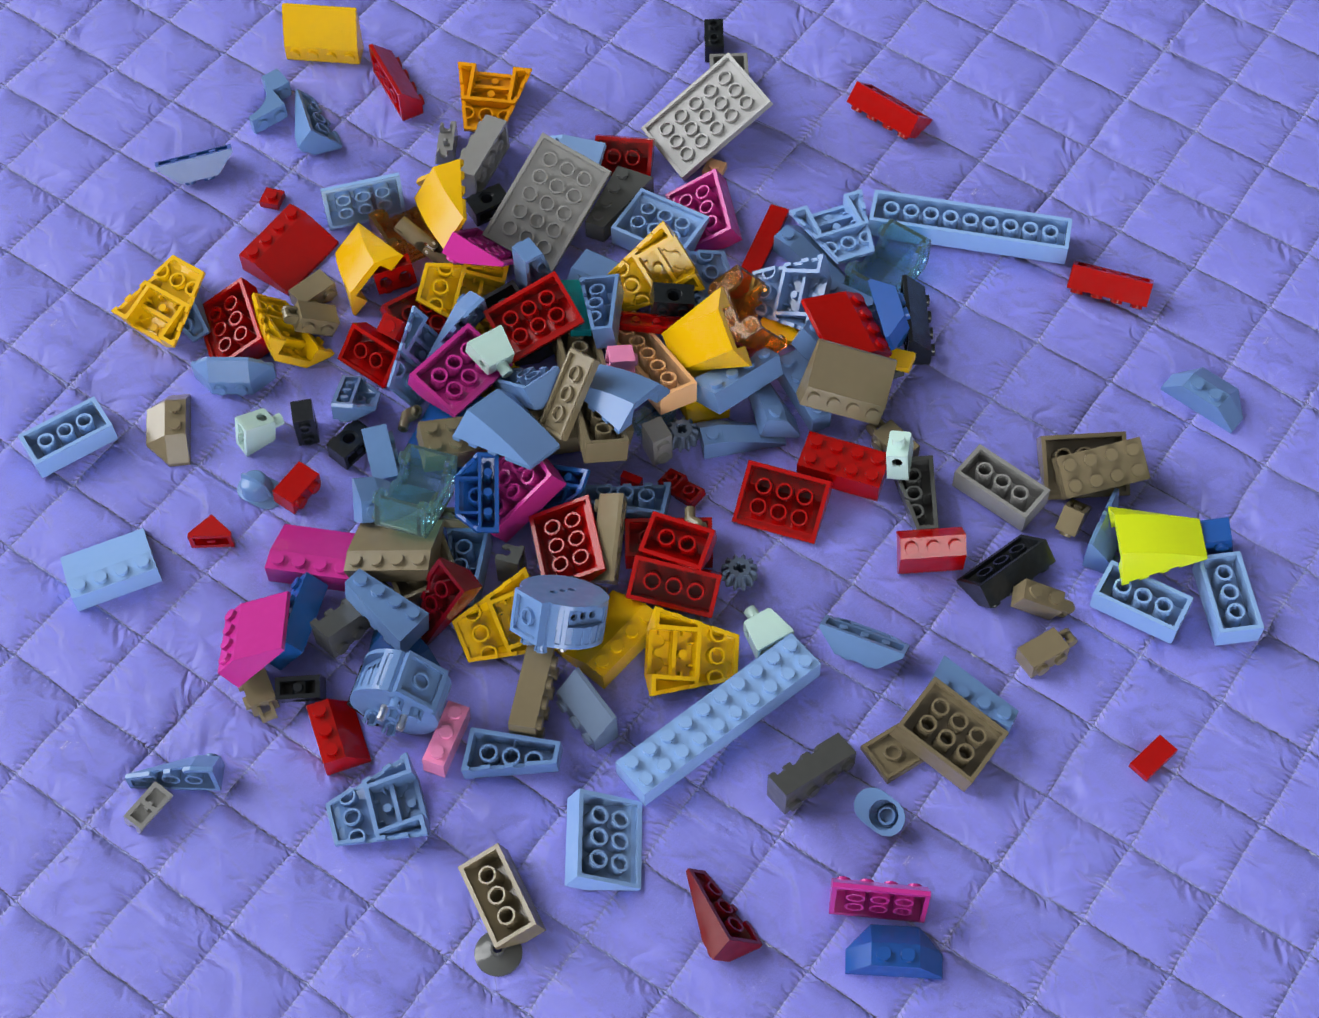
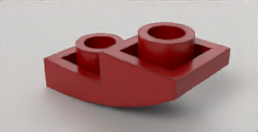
[657,468,706,507]

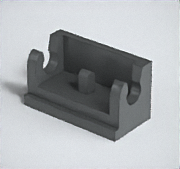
[495,544,527,582]

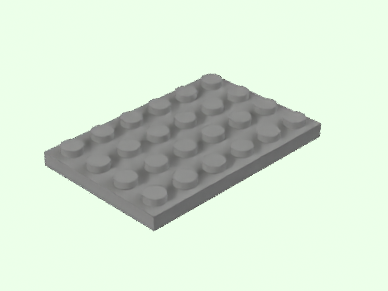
[641,52,773,181]
[482,132,612,272]

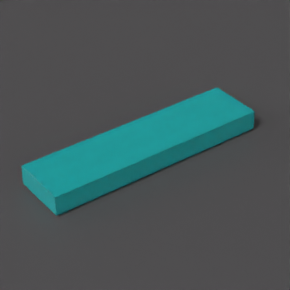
[561,279,592,336]

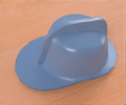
[237,470,279,509]
[854,787,906,837]

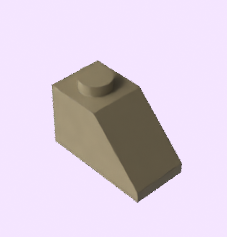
[1055,498,1092,538]

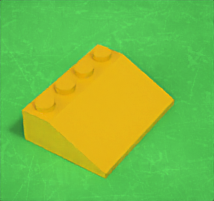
[282,3,364,64]
[554,590,653,689]

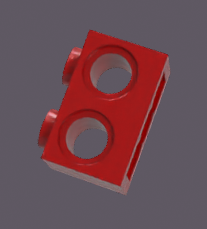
[373,253,418,295]

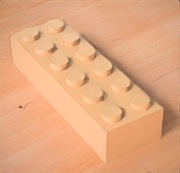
[605,310,697,415]

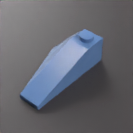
[749,383,800,438]

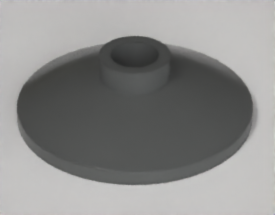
[474,933,523,977]

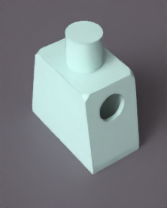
[465,325,515,378]
[235,408,284,456]
[886,430,914,480]
[743,605,794,658]

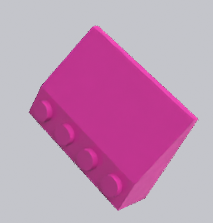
[665,168,742,251]
[441,228,513,267]
[408,323,513,417]
[491,456,567,543]
[265,524,355,591]
[218,591,291,688]
[829,876,931,923]

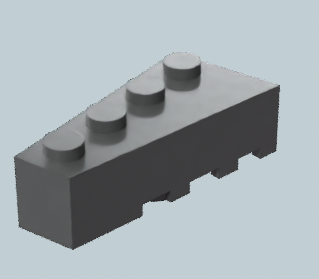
[585,166,654,242]
[894,455,939,530]
[310,582,394,659]
[767,733,856,815]

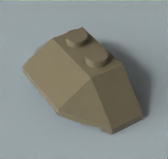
[146,394,191,467]

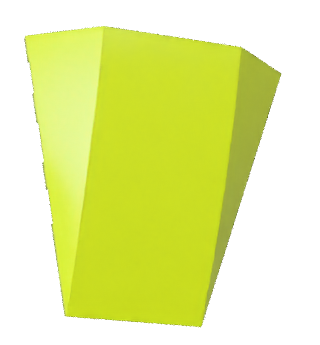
[1108,506,1208,586]

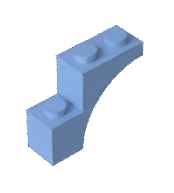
[249,69,292,134]

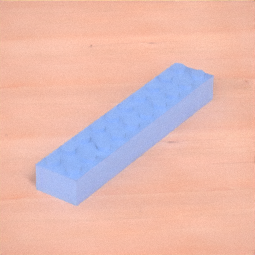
[869,189,1072,264]
[615,633,821,806]

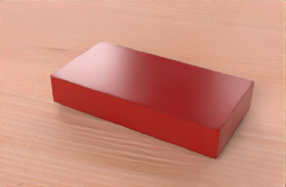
[1129,735,1178,782]

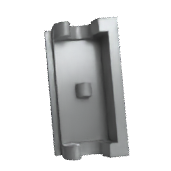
[435,121,458,164]
[124,781,173,834]

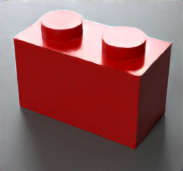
[272,461,321,514]

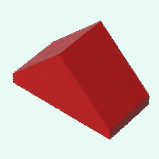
[187,514,235,548]

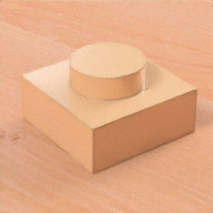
[702,158,727,176]

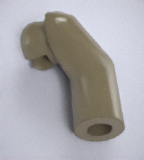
[398,405,422,432]
[685,506,707,527]

